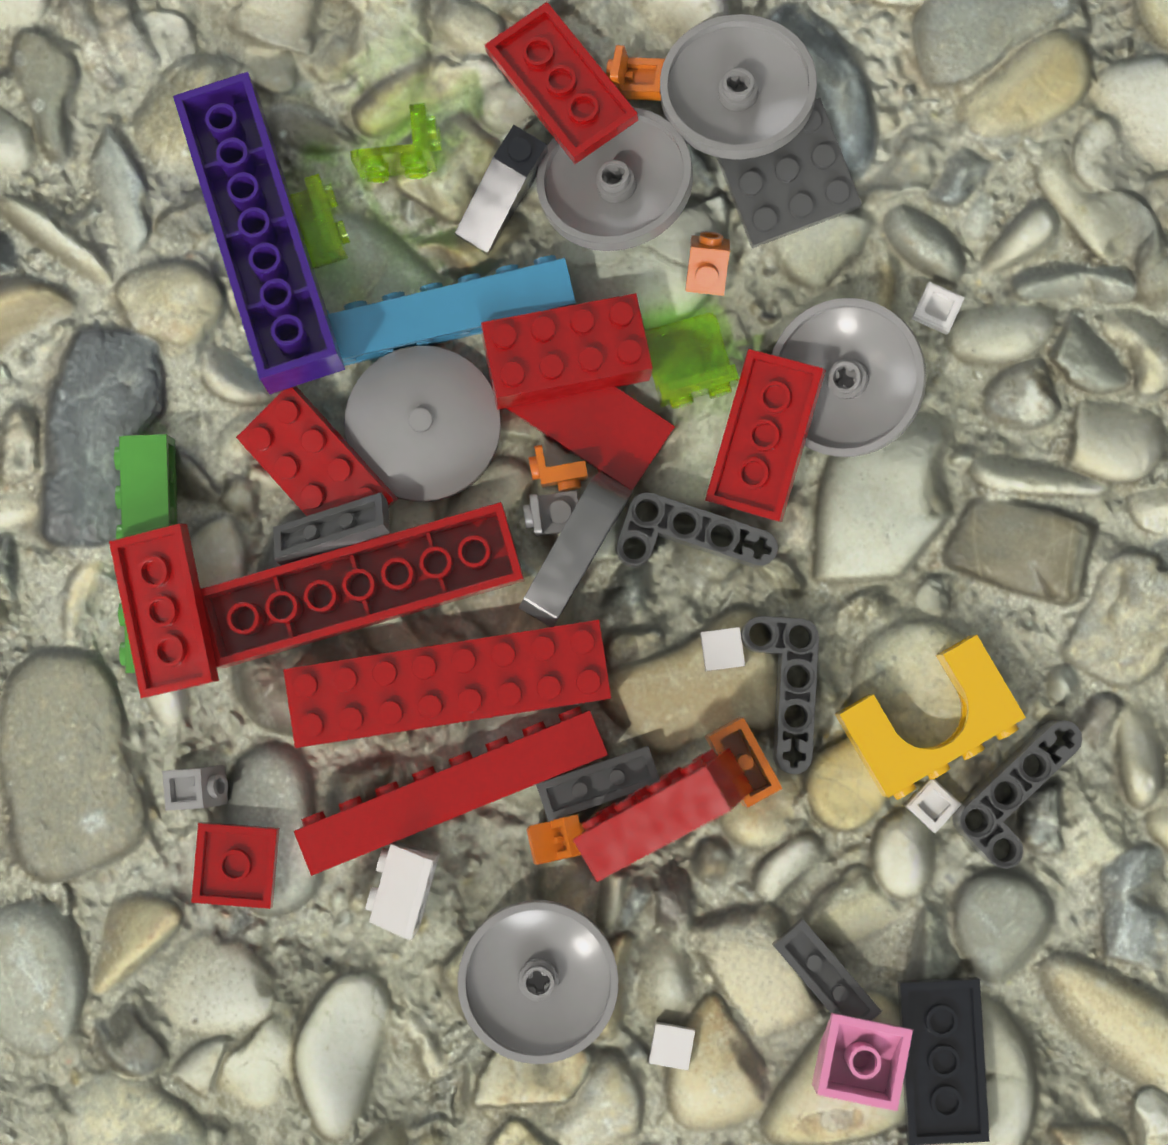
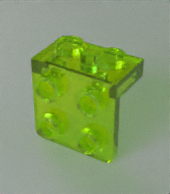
[350,103,442,183]
[290,173,350,269]
[645,313,739,409]

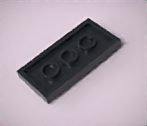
[898,977,990,1145]

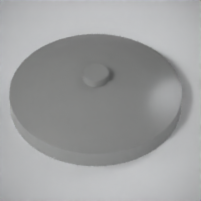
[660,14,817,159]
[536,107,693,251]
[772,298,927,457]
[344,346,501,502]
[458,900,618,1064]

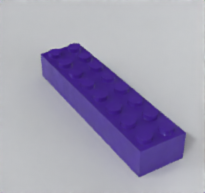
[173,72,346,394]

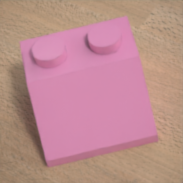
[812,1013,913,1111]

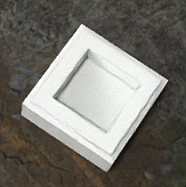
[911,281,965,335]
[700,627,745,671]
[904,779,962,833]
[649,1021,695,1070]

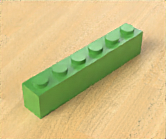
[114,434,178,673]

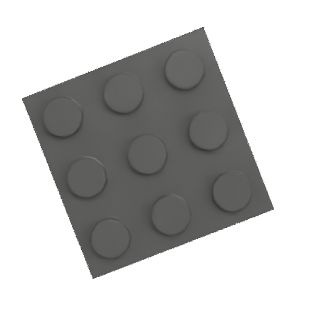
[716,98,862,249]

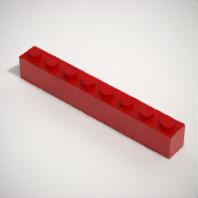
[294,706,608,876]

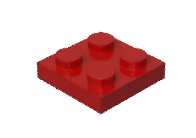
[191,822,280,909]

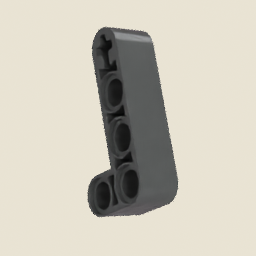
[519,472,633,627]
[616,492,778,568]
[741,616,819,774]
[952,720,1082,869]

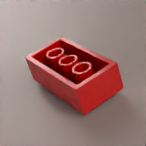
[481,293,653,410]
[573,748,753,882]

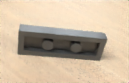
[273,492,390,566]
[536,746,660,822]
[772,918,882,1021]

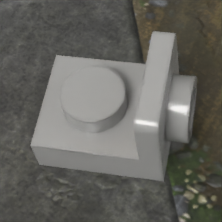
[523,491,578,537]
[162,765,228,811]

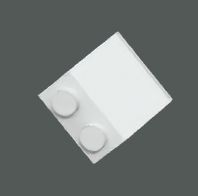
[365,841,440,940]

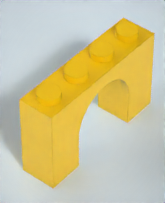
[835,635,1026,800]

